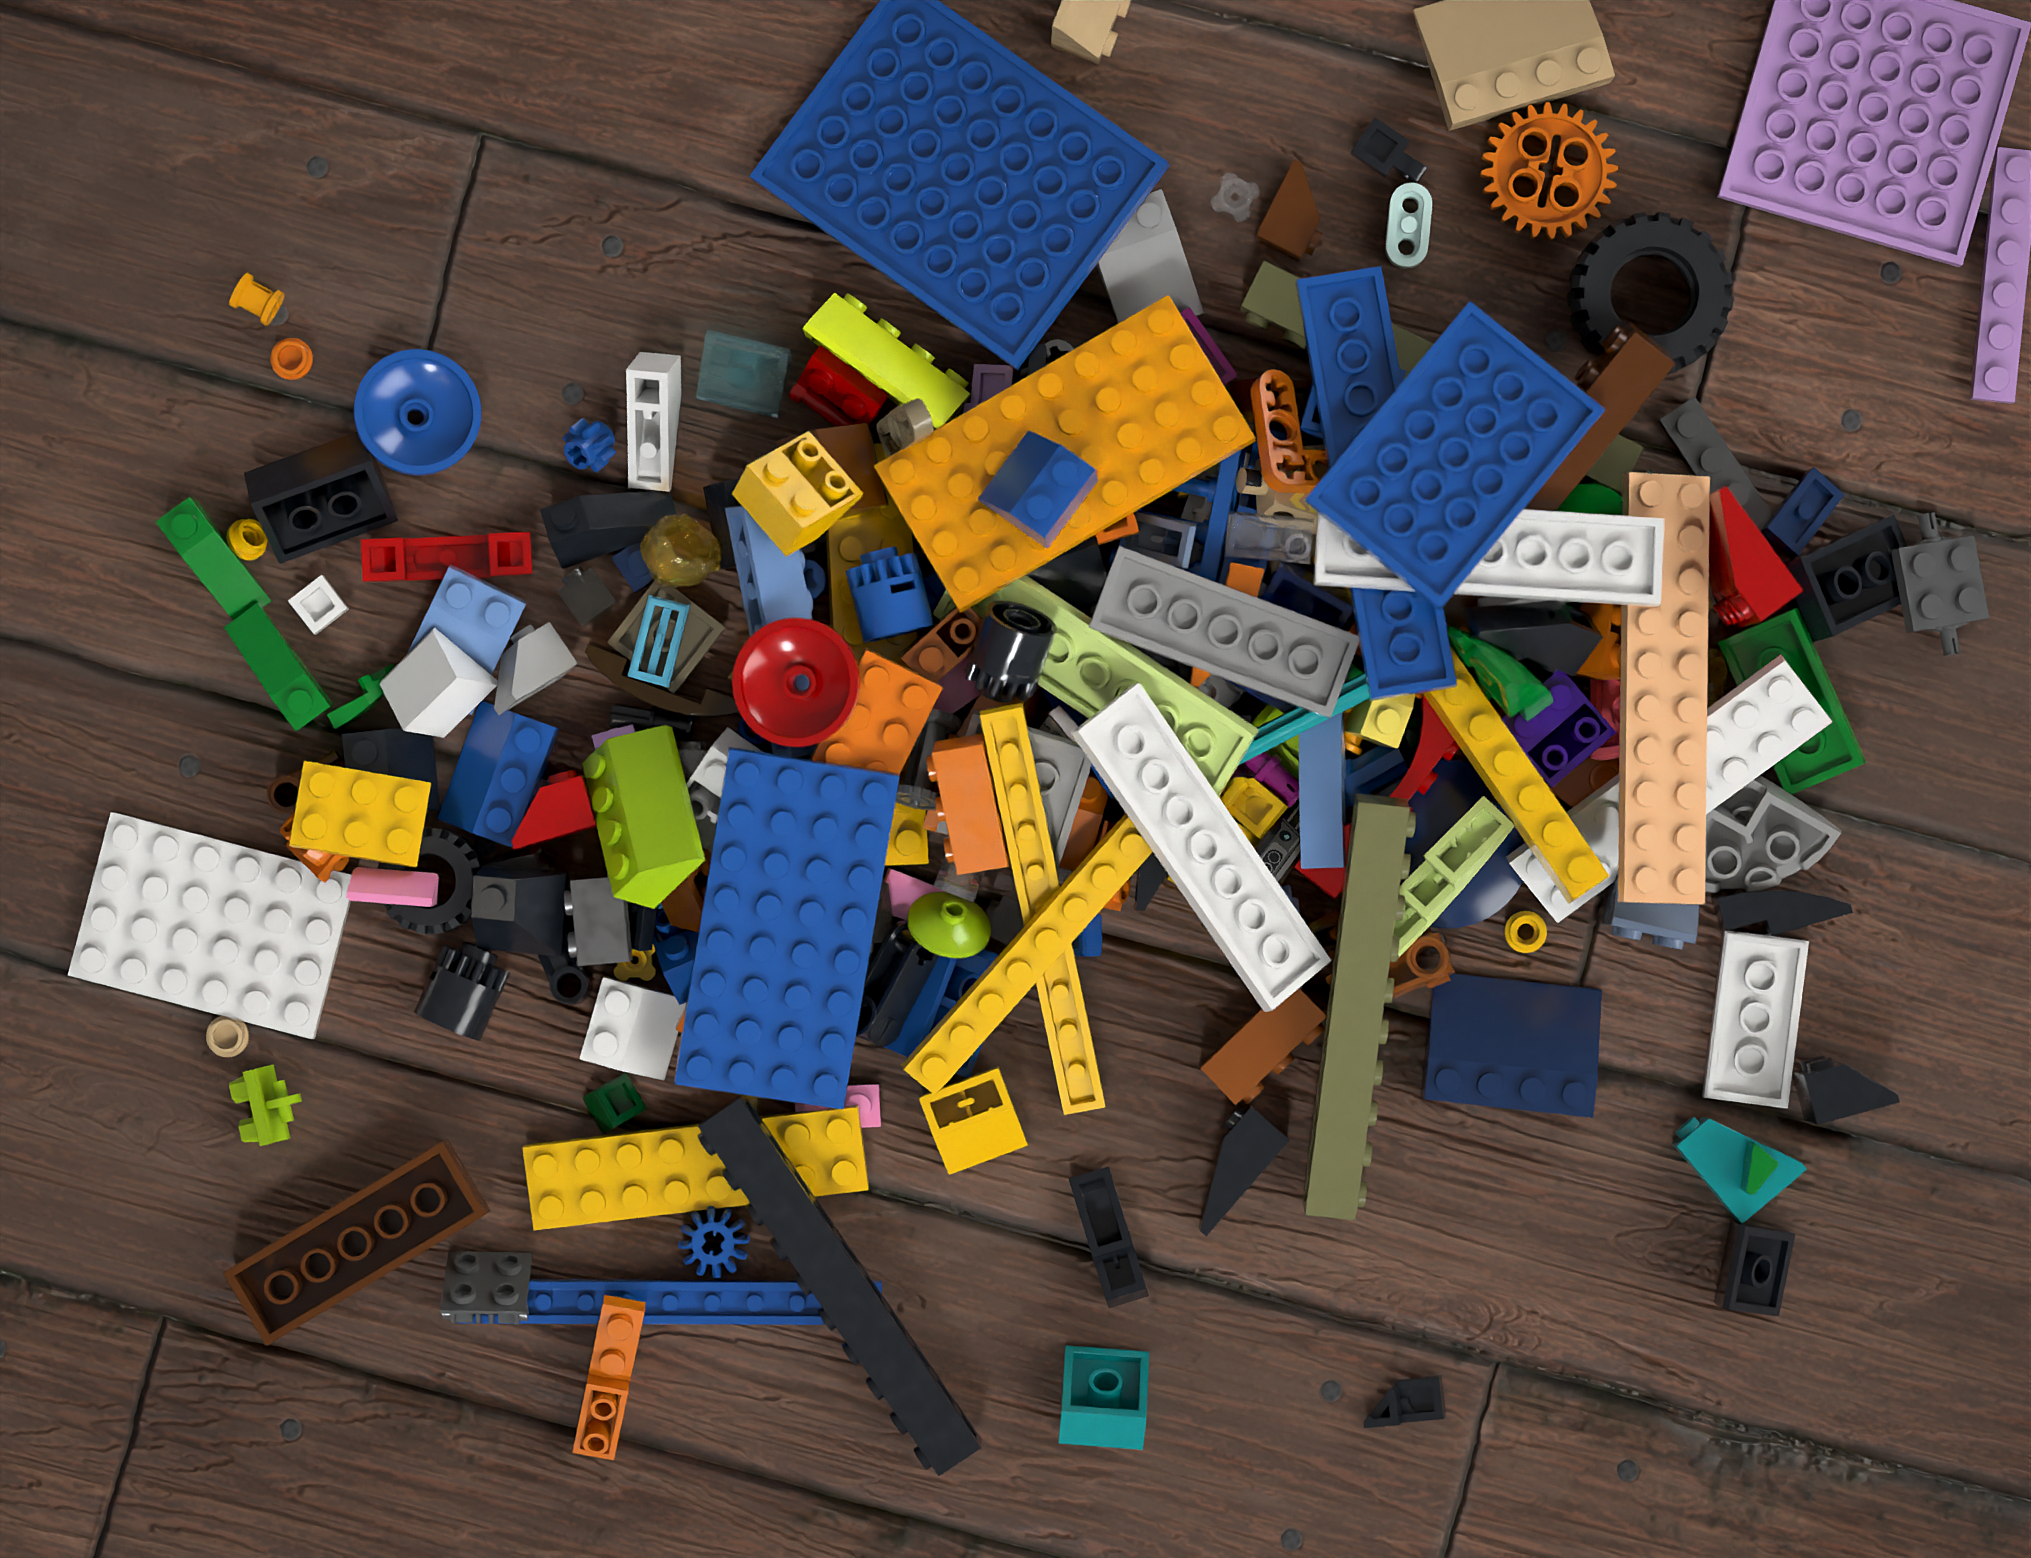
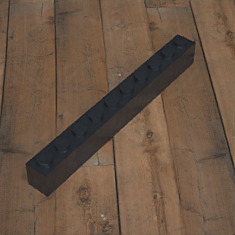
[697,1094,982,1476]

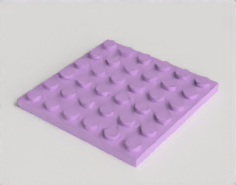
[1717,0,2031,267]

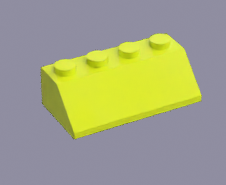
[803,292,971,430]

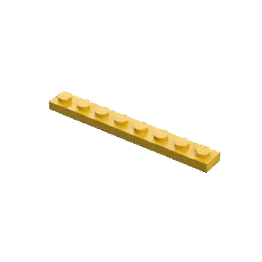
[902,813,1153,1095]

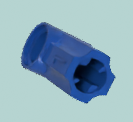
[1344,746,1408,810]

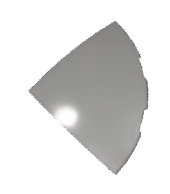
[1705,775,1842,893]

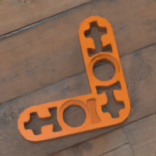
[1251,369,1328,493]

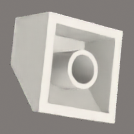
[580,976,687,1080]

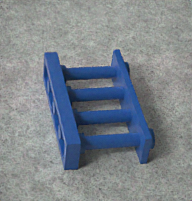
[1109,446,1247,583]

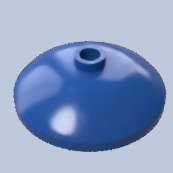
[353,349,481,476]

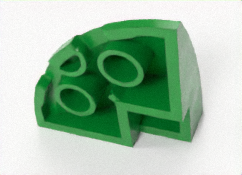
[1446,625,1554,722]

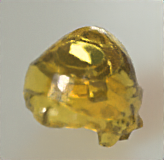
[640,514,722,587]

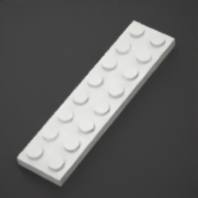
[1314,510,1664,607]
[1506,655,1832,923]
[1071,682,1331,1012]

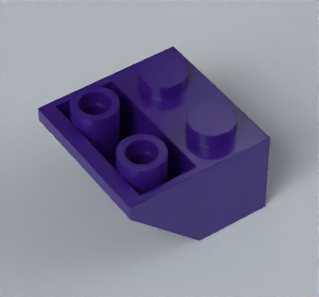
[1500,670,1616,788]

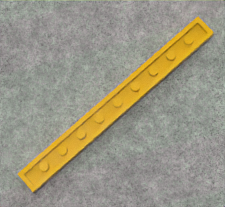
[980,703,1105,1115]

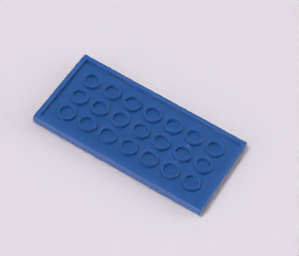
[674,747,900,1109]

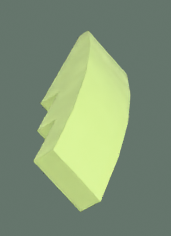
[1393,796,1515,957]

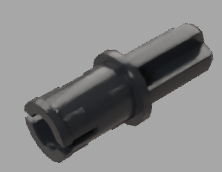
[609,704,695,742]

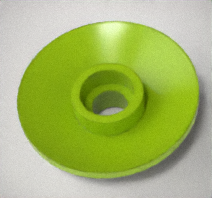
[907,892,991,958]

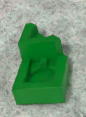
[327,664,395,730]

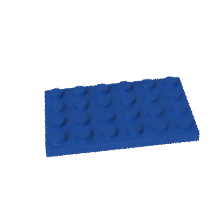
[1305,301,1605,611]

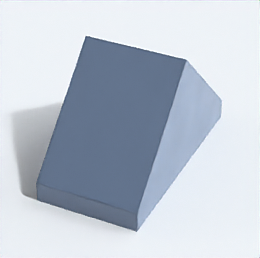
[1125,511,1197,569]

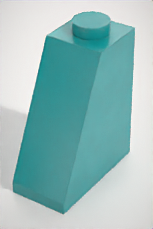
[1671,1116,1807,1224]

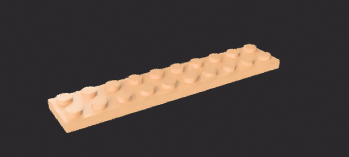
[1618,472,1710,905]

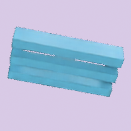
[627,595,691,688]

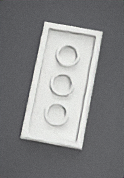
[1702,931,1809,1108]

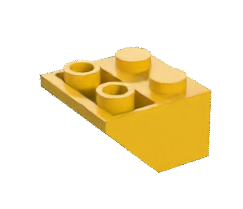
[732,431,863,557]
[919,1066,1028,1175]

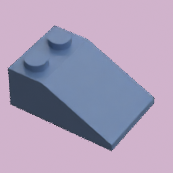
[407,564,527,715]

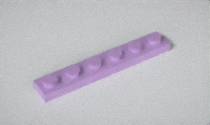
[1970,147,2031,404]

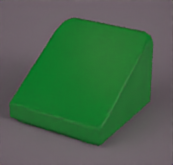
[1741,1141,1779,1196]

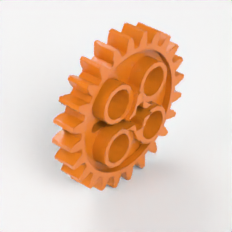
[1480,102,1618,241]

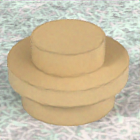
[206,1016,249,1057]

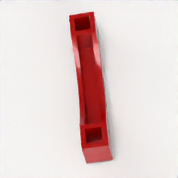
[1294,696,1460,899]

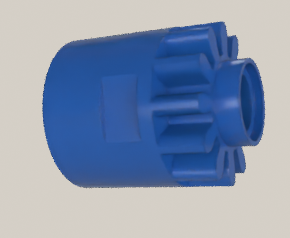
[845,547,934,643]

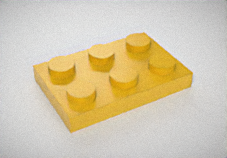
[289,761,431,868]

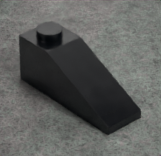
[540,491,682,569]
[1199,1105,1290,1236]

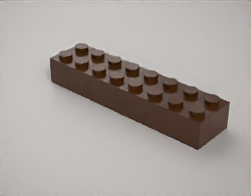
[1443,321,1675,629]

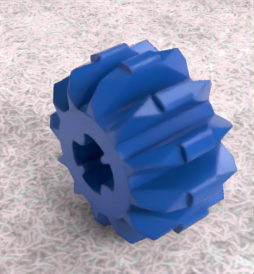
[678,1206,750,1278]

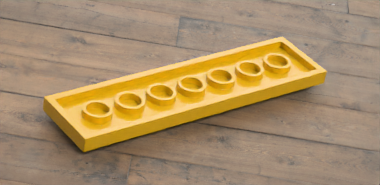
[522,1105,869,1230]

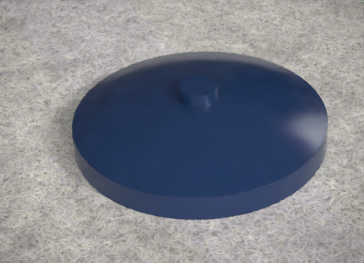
[1377,760,1525,929]

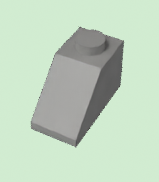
[494,622,578,715]

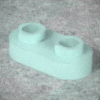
[1385,183,1432,269]

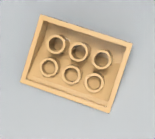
[1051,0,1132,65]
[1413,0,1615,131]

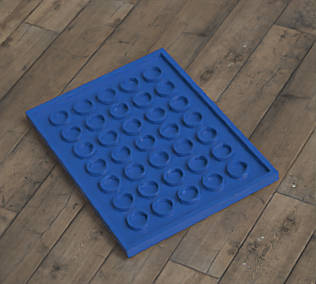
[750,0,1170,370]

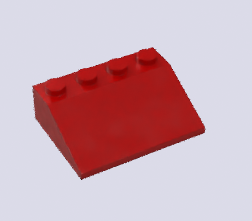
[1709,486,1803,629]

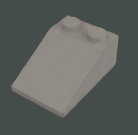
[1096,189,1204,323]

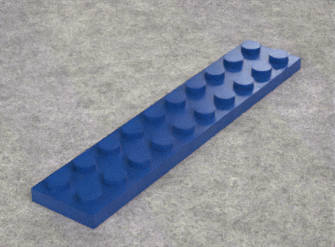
[1295,266,1457,701]

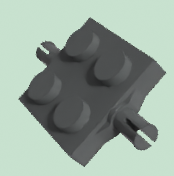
[1891,512,1989,656]

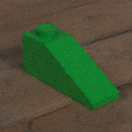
[156,497,272,620]
[224,602,334,731]

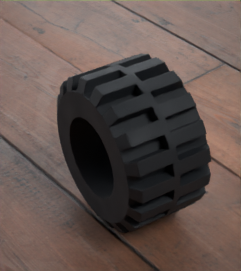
[377,828,482,934]

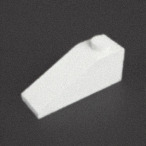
[626,352,681,492]

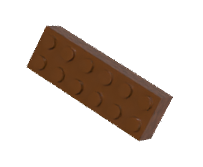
[223,1139,491,1346]

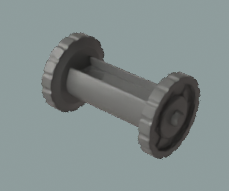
[895,708,962,811]

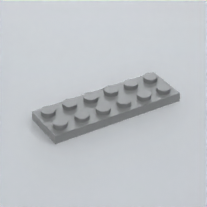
[1088,546,1359,718]

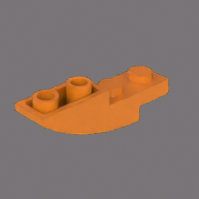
[572,1295,646,1460]

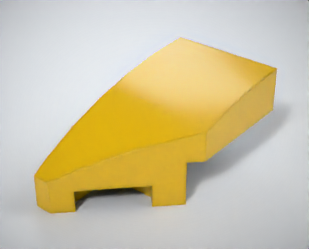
[1219,777,1288,839]

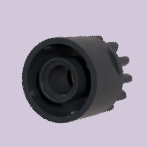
[964,601,1057,703]
[414,941,510,1041]

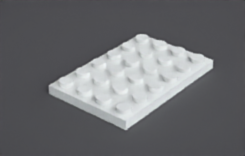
[68,812,352,1039]

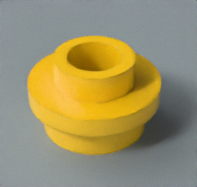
[226,519,268,560]
[1504,911,1547,953]

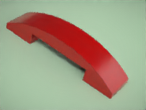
[360,532,533,582]

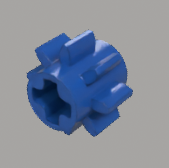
[562,418,616,473]

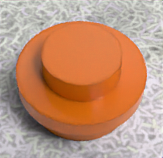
[270,338,313,380]

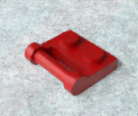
[788,345,889,427]

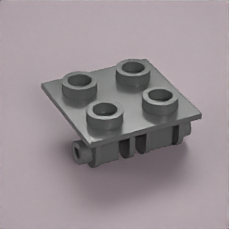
[440,1251,533,1325]

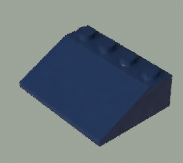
[1420,974,1602,1118]

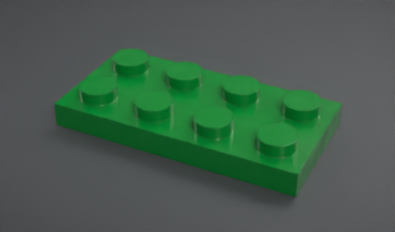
[1718,607,1866,795]

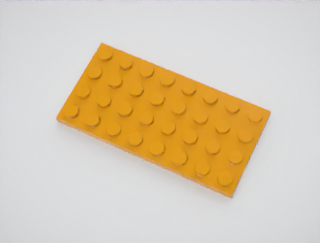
[874,294,1256,613]

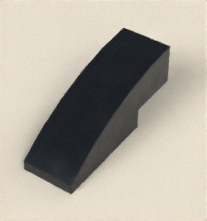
[1711,890,1853,936]
[1069,1166,1149,1308]

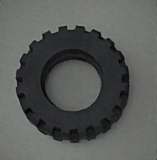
[1567,212,1734,375]

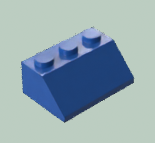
[437,701,560,848]
[883,948,1000,1078]

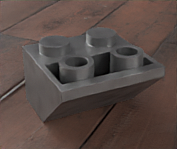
[564,877,633,966]

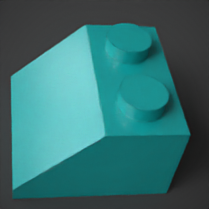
[1058,1345,1149,1450]

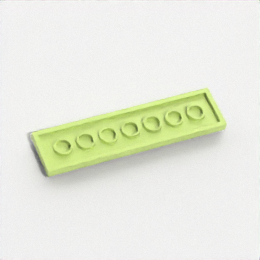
[932,575,1259,797]

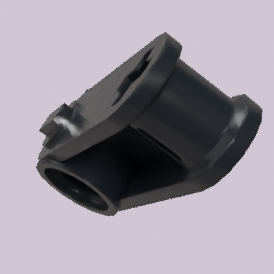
[856,920,940,1047]

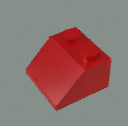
[511,770,597,849]

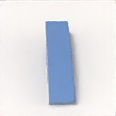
[1299,712,1346,869]

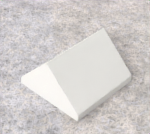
[380,627,498,738]

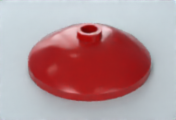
[732,618,860,747]

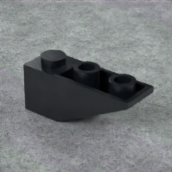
[1462,600,1603,676]

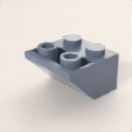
[1602,875,1699,950]

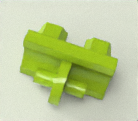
[229,1065,302,1146]

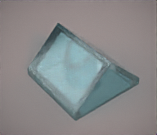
[696,330,793,418]

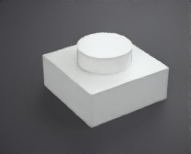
[288,575,349,635]

